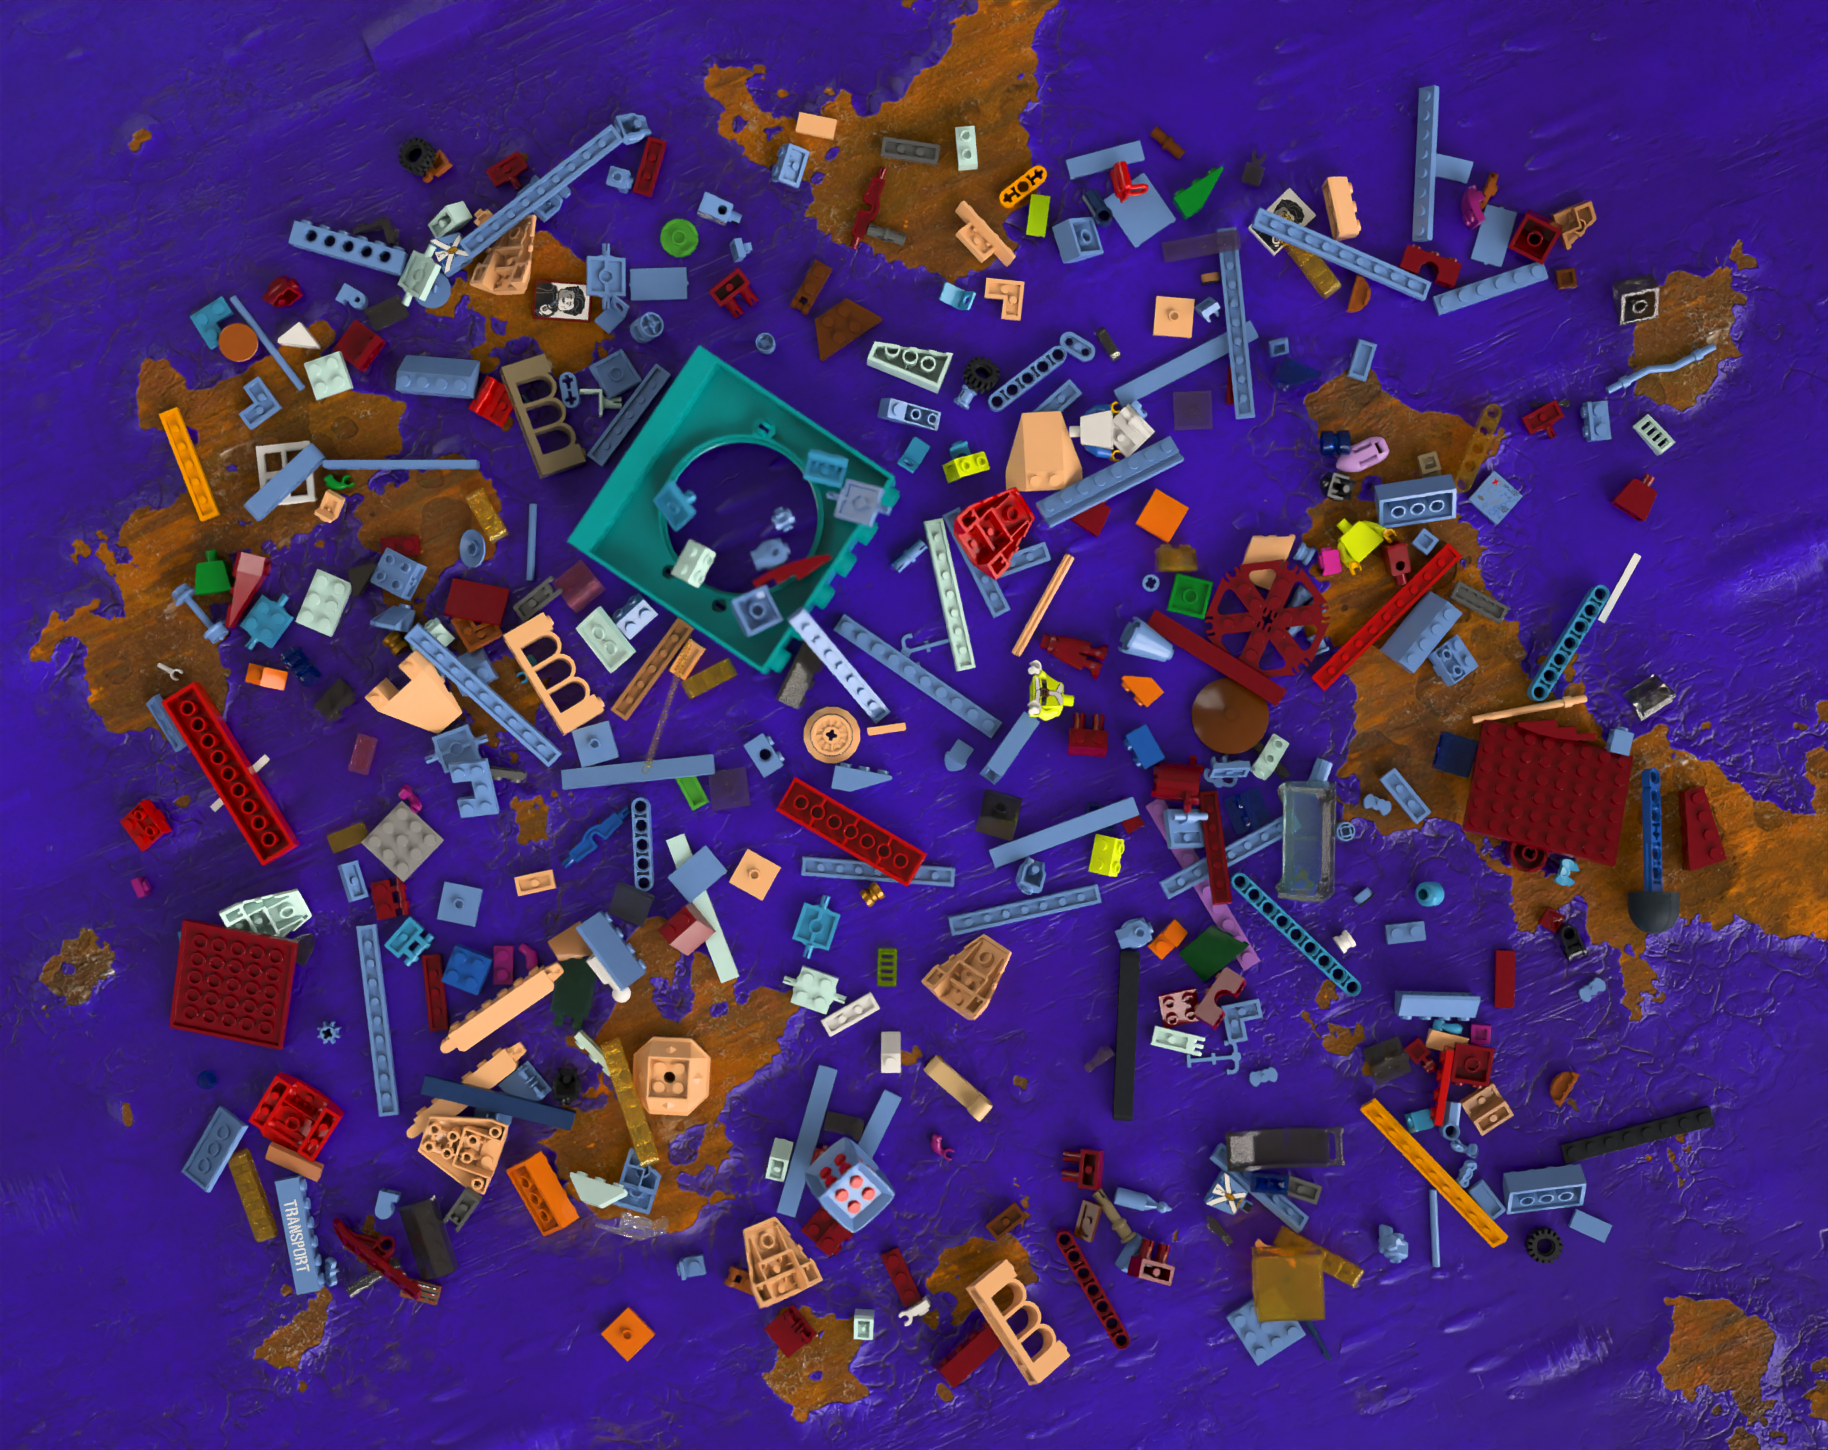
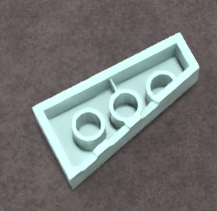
[867,342,953,394]

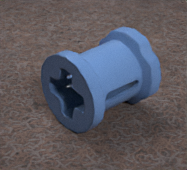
[953,384,977,410]
[1306,634,1330,656]

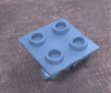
[499,1061,552,1101]

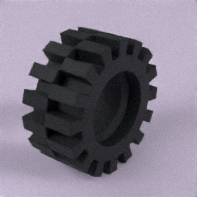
[398,137,436,176]
[962,356,1000,394]
[1525,1227,1563,1264]

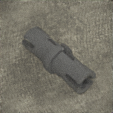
[867,223,907,246]

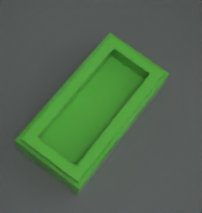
[675,776,710,811]

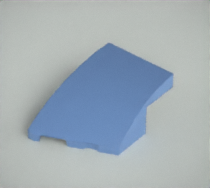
[613,1148,661,1215]

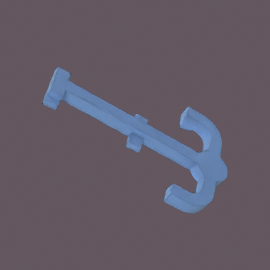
[901,633,949,665]
[1203,754,1238,788]
[1186,1040,1241,1075]

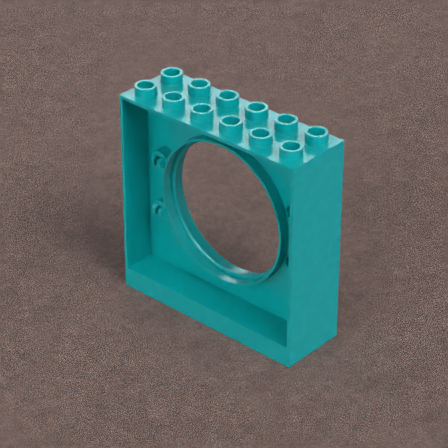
[567,346,900,675]

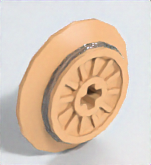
[804,707,860,763]

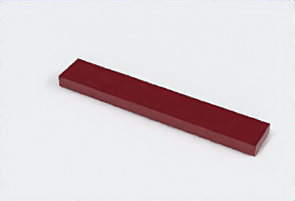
[1198,790,1232,906]

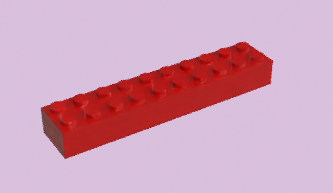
[161,682,301,866]

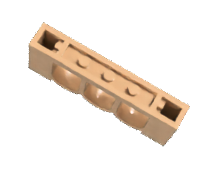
[503,612,605,736]
[966,1259,1070,1385]

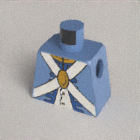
[697,192,742,226]
[430,233,473,277]
[1204,1170,1253,1215]

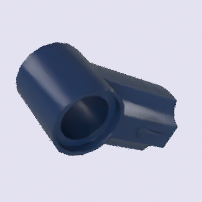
[1081,189,1113,228]

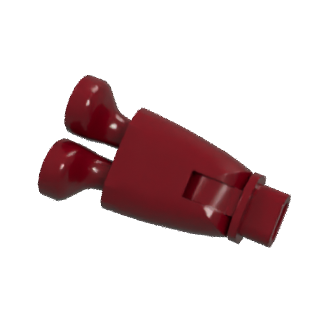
[1039,633,1109,680]

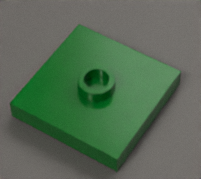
[1166,573,1213,620]

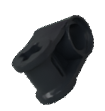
[1556,923,1587,962]

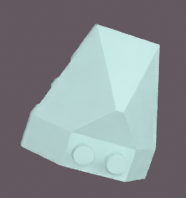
[219,889,312,938]

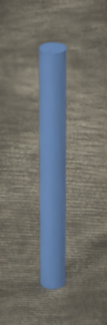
[526,504,537,581]
[1429,1189,1440,1267]

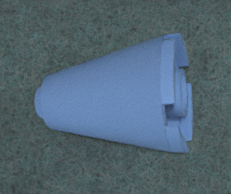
[1118,617,1174,662]

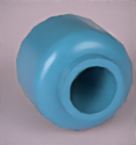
[1415,881,1444,907]

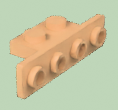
[955,201,1016,267]

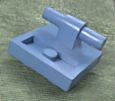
[1428,634,1479,687]
[1163,809,1208,849]

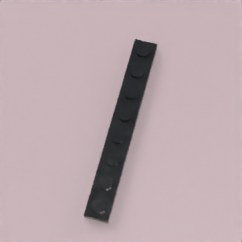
[1559,1106,1715,1164]

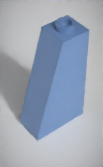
[979,711,1040,785]

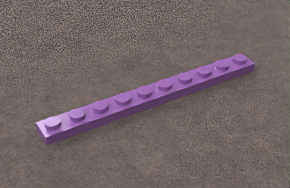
[1145,799,1260,971]

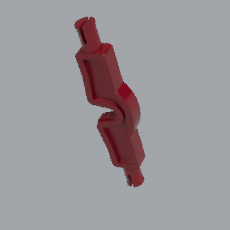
[849,166,887,250]

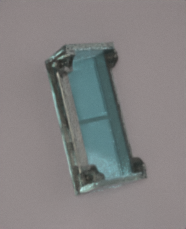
[1276,781,1336,903]

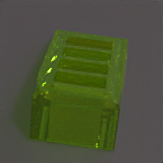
[877,947,897,987]

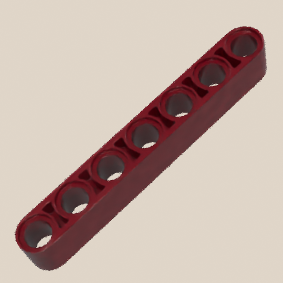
[1055,1228,1130,1350]

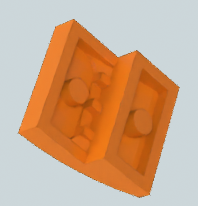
[1135,489,1189,543]

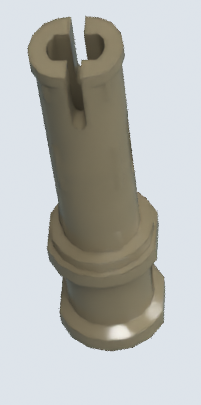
[1091,1187,1136,1244]

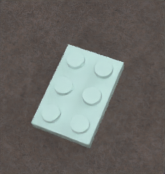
[295,569,354,637]
[575,606,636,674]

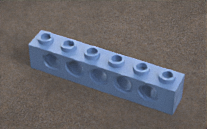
[288,219,409,277]

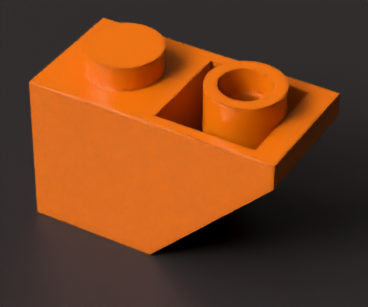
[1120,676,1164,708]

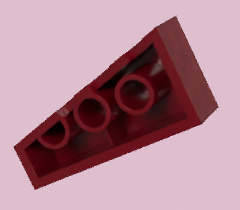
[1678,785,1727,871]
[933,1319,1002,1388]

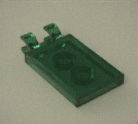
[550,958,597,1031]

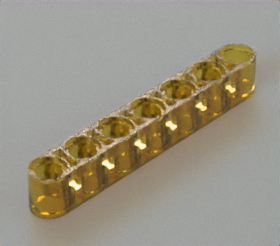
[600,1037,660,1168]

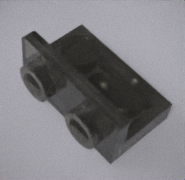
[314,678,358,722]

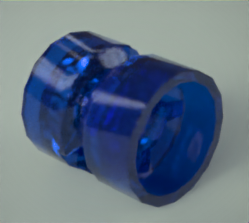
[1320,430,1351,456]

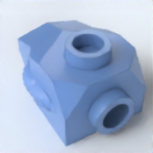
[613,113,652,145]
[750,538,791,571]
[1015,856,1046,895]
[1115,917,1154,949]

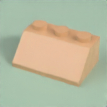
[1321,177,1361,241]

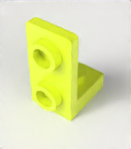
[942,451,990,483]

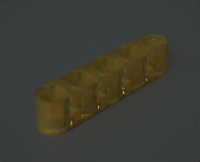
[1278,213,1341,299]
[1453,404,1502,494]
[228,1148,278,1243]
[1273,1226,1365,1288]

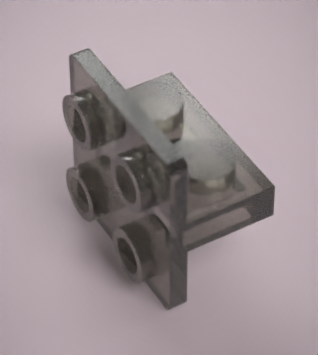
[1623,674,1676,721]
[1362,1036,1412,1085]

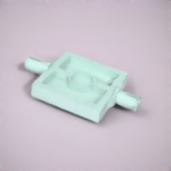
[398,244,441,306]
[783,965,847,1014]

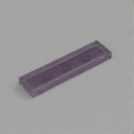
[1162,229,1241,263]

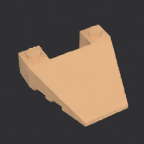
[364,649,463,734]

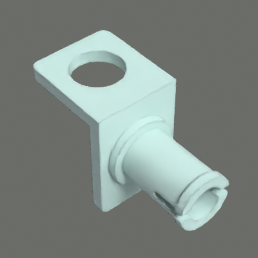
[579,389,622,417]

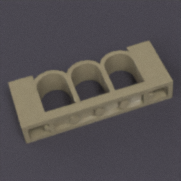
[499,353,587,479]

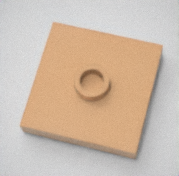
[1153,296,1195,338]
[729,849,781,901]

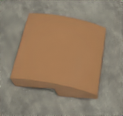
[1459,1080,1514,1136]

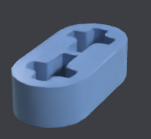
[559,372,581,409]

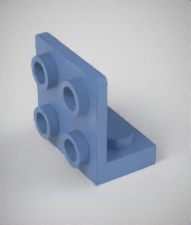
[370,548,427,601]

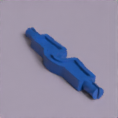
[561,806,631,869]

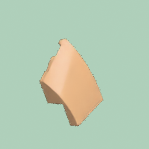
[1240,534,1296,590]

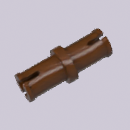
[1149,126,1186,160]

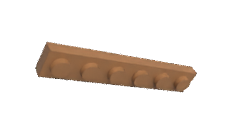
[611,617,694,721]

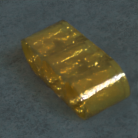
[464,487,509,544]
[681,657,738,700]

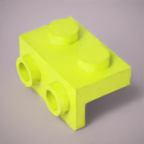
[1088,834,1124,877]

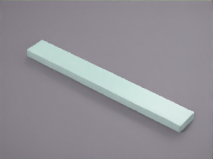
[923,518,976,672]
[666,833,740,983]

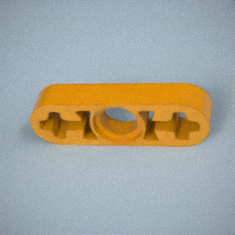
[999,165,1047,208]

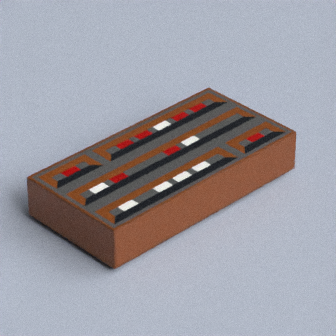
[399,1276,442,1305]

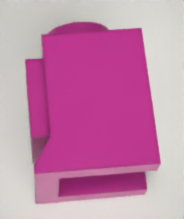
[1317,547,1342,576]

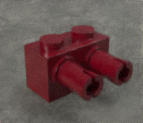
[708,266,759,319]
[1067,713,1108,757]
[1061,1148,1104,1190]
[1127,1238,1175,1286]

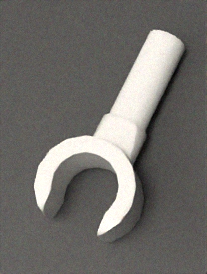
[157,663,183,681]

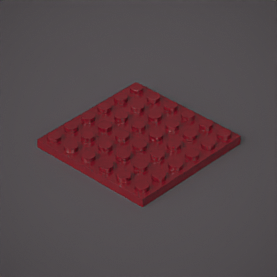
[169,918,299,1050]

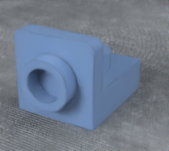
[676,1254,707,1280]

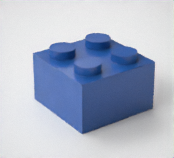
[1122,724,1165,769]
[441,943,494,995]

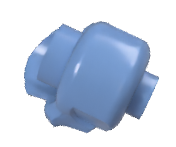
[1378,1224,1408,1263]

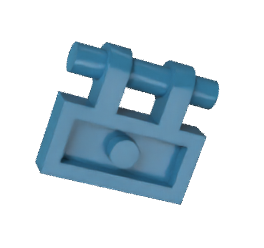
[384,916,435,966]

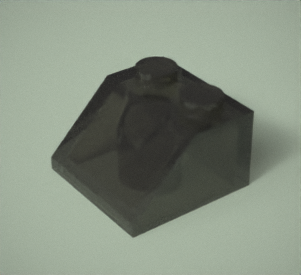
[1613,274,1660,326]
[975,789,1022,841]

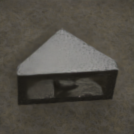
[347,563,378,598]

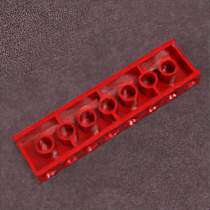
[776,777,927,887]

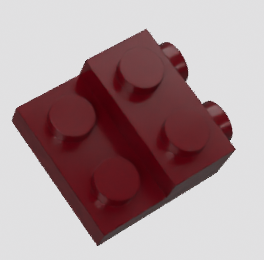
[1450,1042,1495,1089]
[801,1205,855,1257]

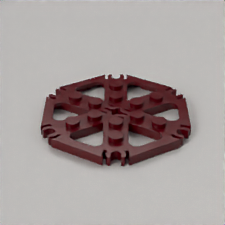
[1205,559,1330,678]

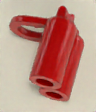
[1109,161,1149,203]

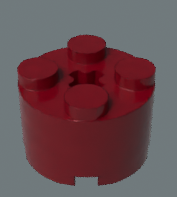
[1505,842,1549,873]

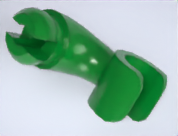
[323,474,355,490]

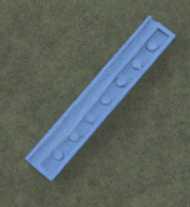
[1036,436,1184,529]

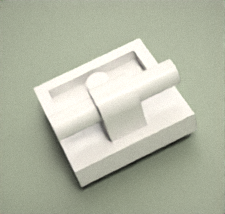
[1113,404,1155,458]

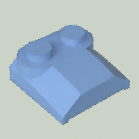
[730,585,783,637]

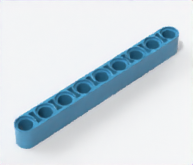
[1229,872,1361,996]

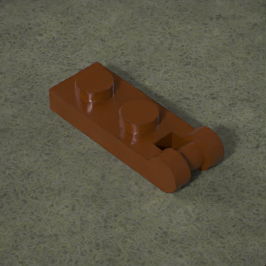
[789,260,832,316]

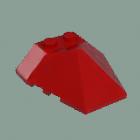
[953,487,1035,580]

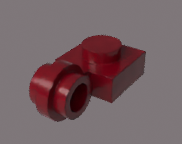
[1403,1037,1437,1074]

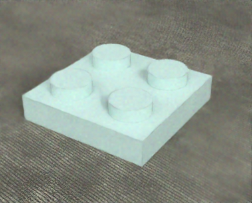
[304,351,354,400]

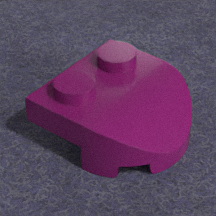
[1461,185,1486,230]

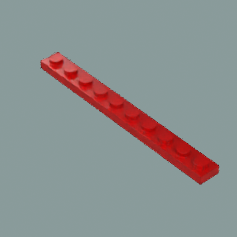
[1310,543,1462,691]

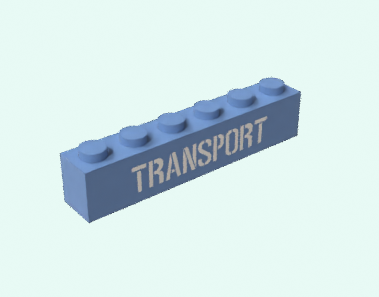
[275,1174,325,1295]

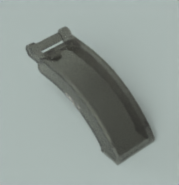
[1226,1126,1346,1172]

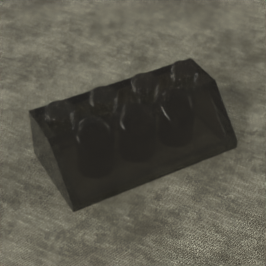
[776,640,824,710]
[398,1195,459,1280]

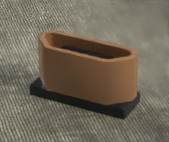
[1201,272,1221,285]

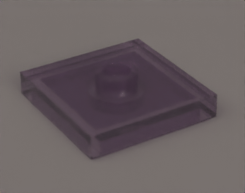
[1172,390,1213,431]
[708,767,751,811]

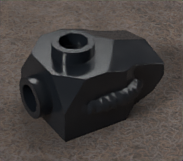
[1320,472,1356,502]
[552,1068,581,1105]

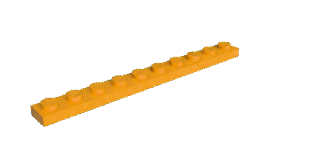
[1360,1098,1508,1248]

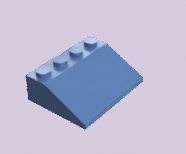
[576,910,647,991]

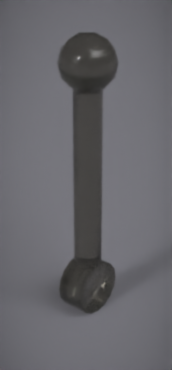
[1530,399,1570,408]

